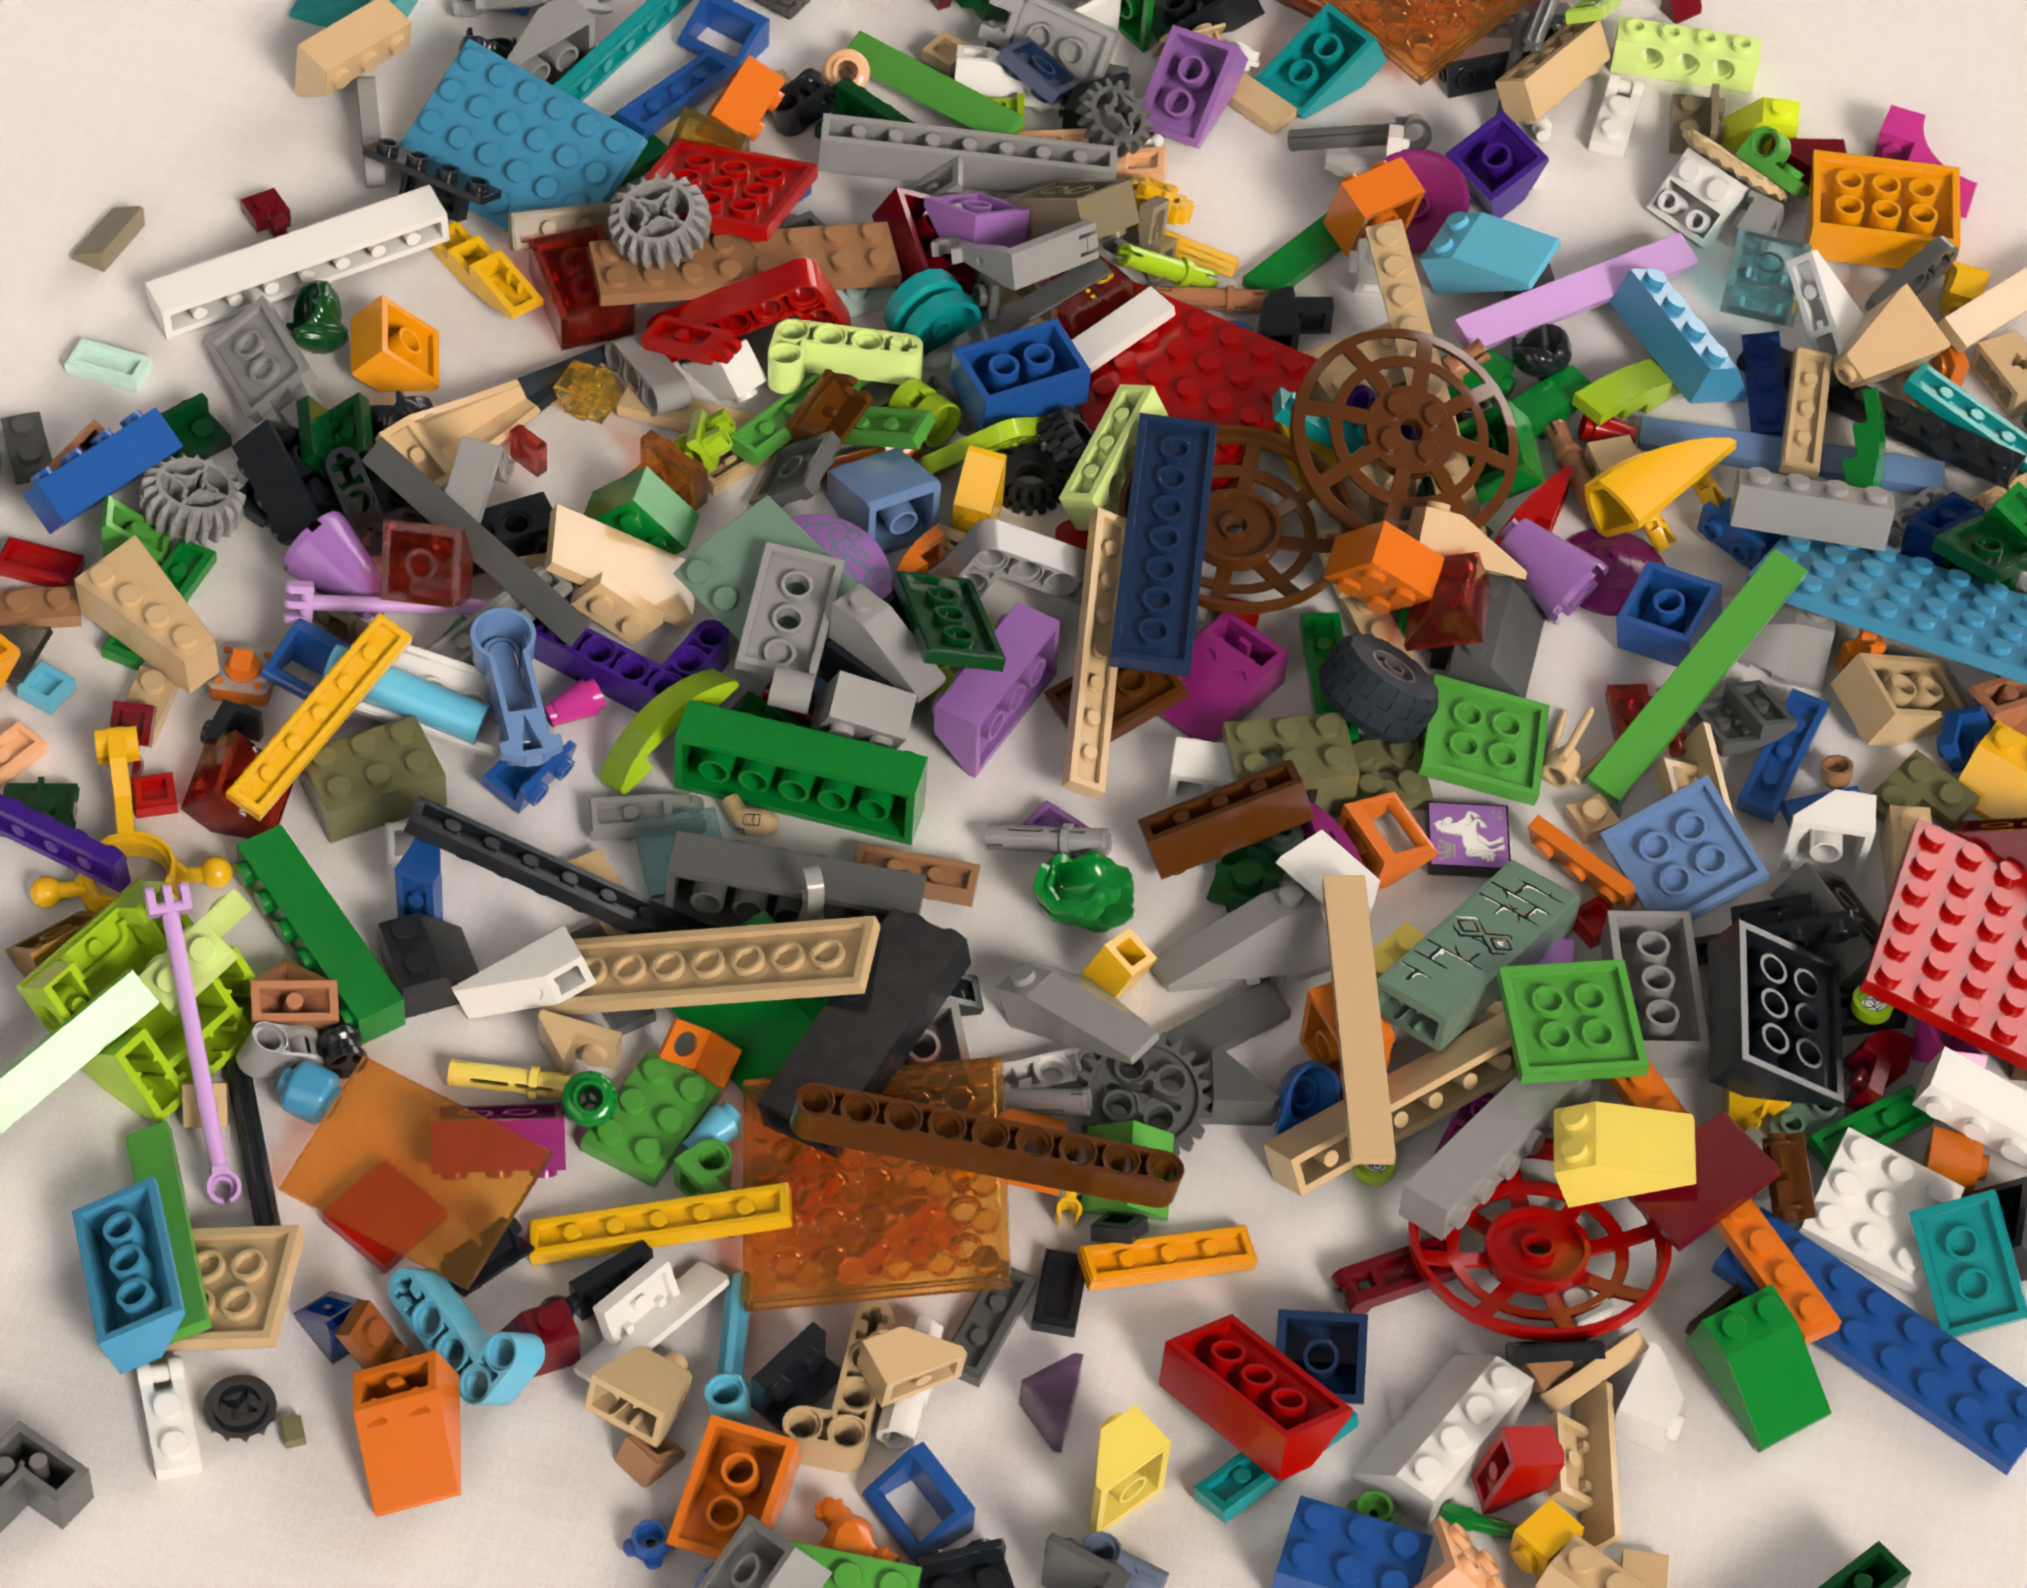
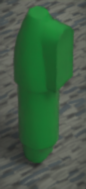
[1439,1503,1519,1539]

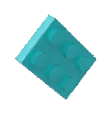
[1909,1189,2027,1338]

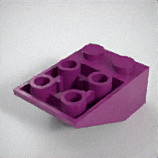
[1159,612,1289,742]

